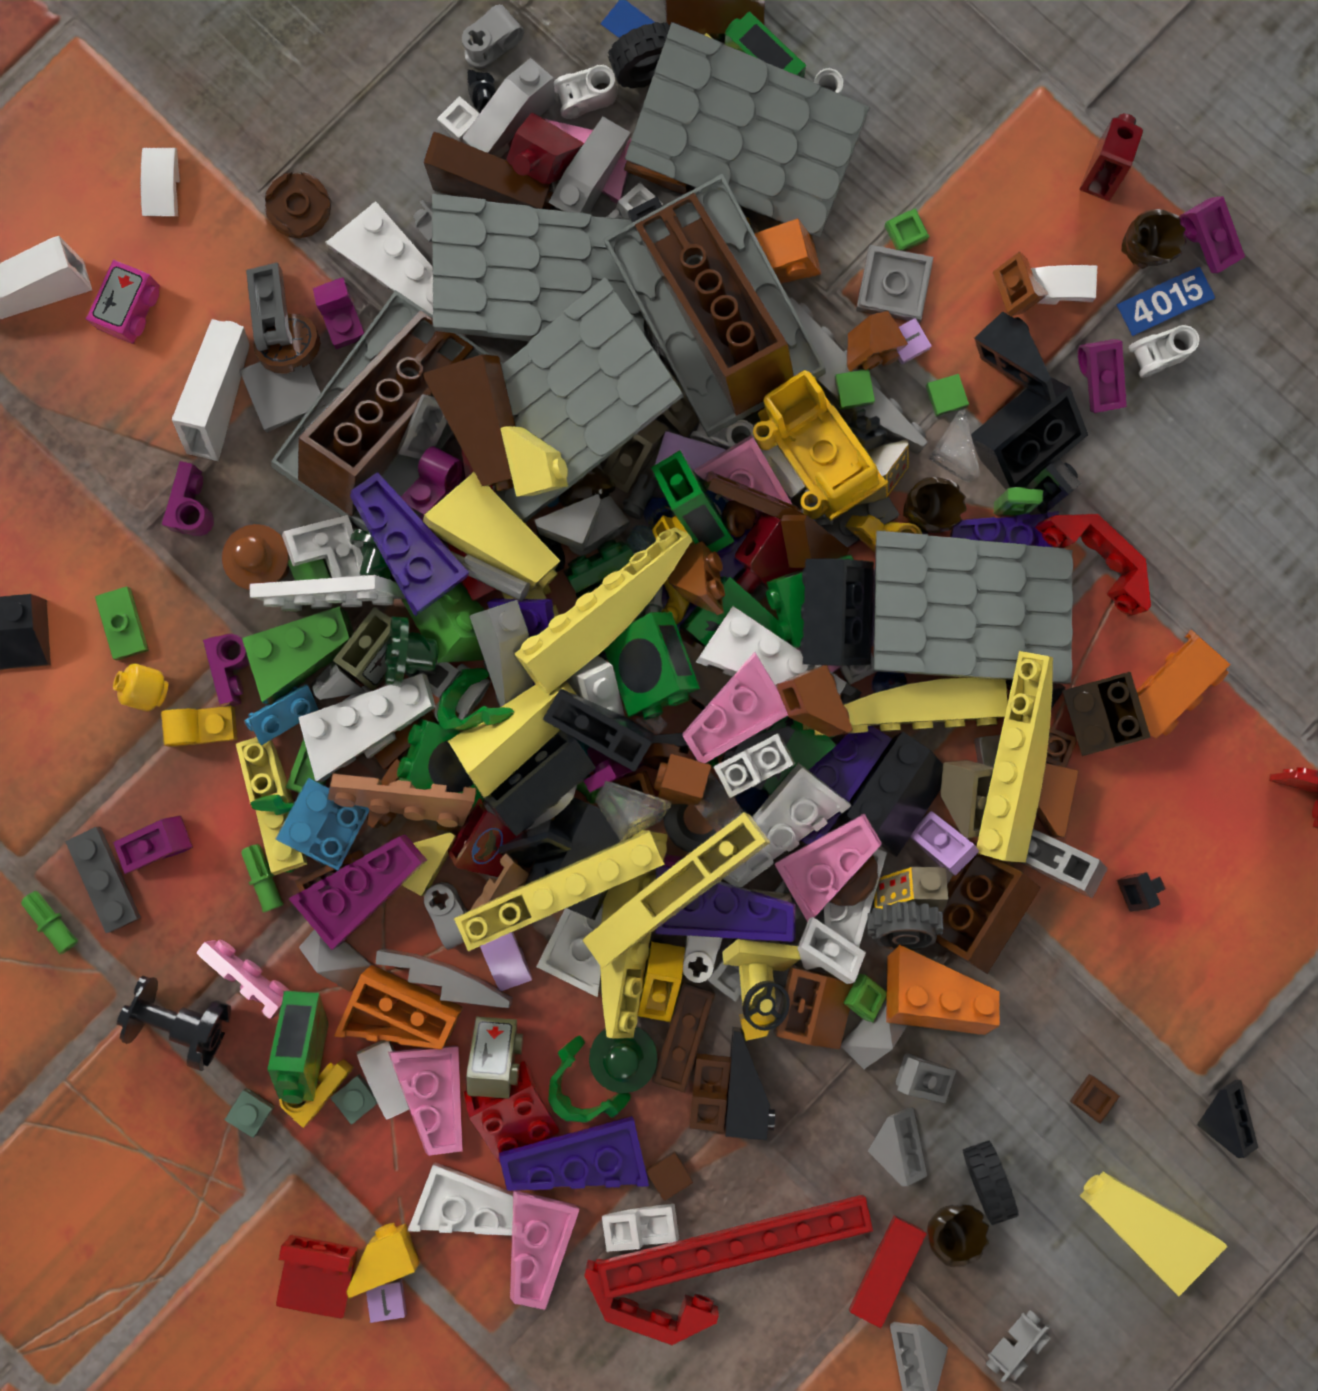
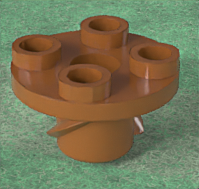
[222,524,290,590]

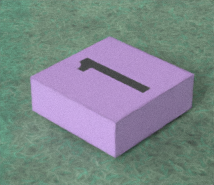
[898,318,931,365]
[366,1279,407,1323]

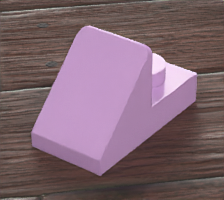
[910,811,979,875]

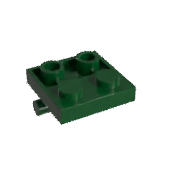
[563,539,634,599]

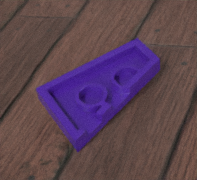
[950,511,1059,547]

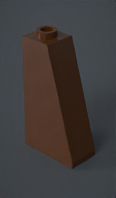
[423,131,555,210]
[423,354,516,491]

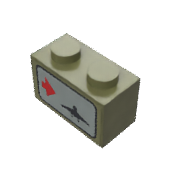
[333,607,392,691]
[466,1016,523,1099]

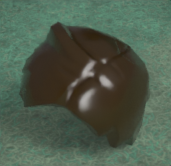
[1121,209,1186,269]
[558,465,616,507]
[903,477,967,534]
[927,1204,989,1267]

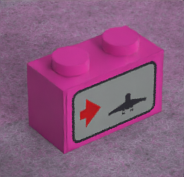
[86,260,160,344]

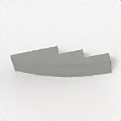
[375,948,513,1008]

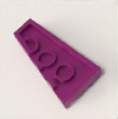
[288,834,427,950]

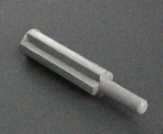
[449,550,530,601]

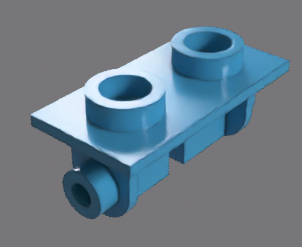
[244,684,319,746]

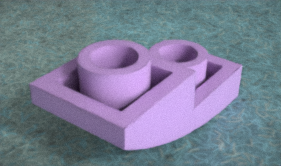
[480,932,533,992]

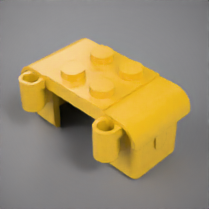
[753,370,889,521]

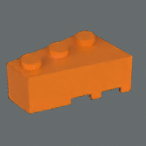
[754,218,822,284]
[1137,629,1231,739]
[886,945,1000,1035]
[334,965,464,1049]

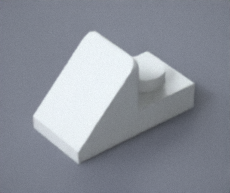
[797,917,866,984]

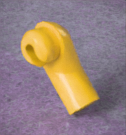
[661,579,690,625]

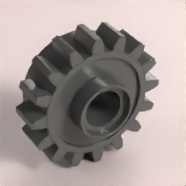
[867,902,944,950]

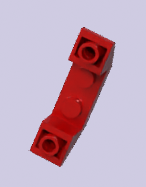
[1035,514,1151,616]
[584,1259,719,1345]

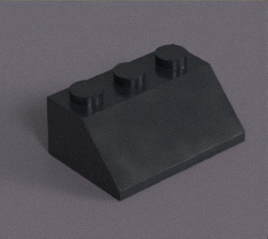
[969,377,1088,490]
[800,559,874,666]
[0,594,51,670]
[840,731,943,857]
[524,797,637,920]

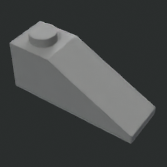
[462,58,556,155]
[549,117,632,214]
[470,600,533,707]
[1021,829,1108,898]

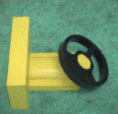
[722,939,801,1031]

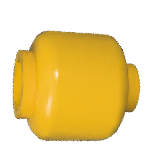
[113,663,168,712]

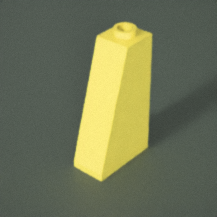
[423,472,560,591]
[448,681,576,798]
[1080,1172,1228,1296]

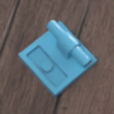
[275,778,369,871]

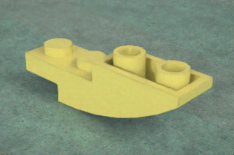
[236,737,308,875]

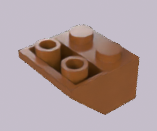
[773,965,853,1049]

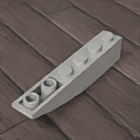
[789,298,928,454]

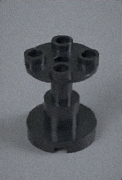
[117,975,231,1071]

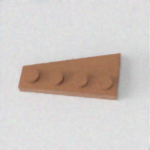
[327,774,476,827]

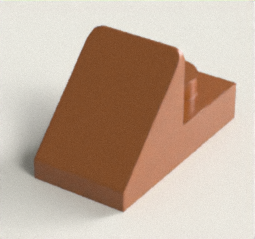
[993,251,1048,316]

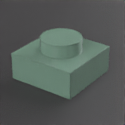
[331,1074,377,1125]
[224,1088,275,1138]

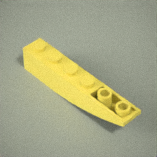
[514,527,693,695]
[976,651,1053,863]
[803,677,1008,735]
[583,813,770,969]
[600,828,668,1039]
[454,830,664,951]

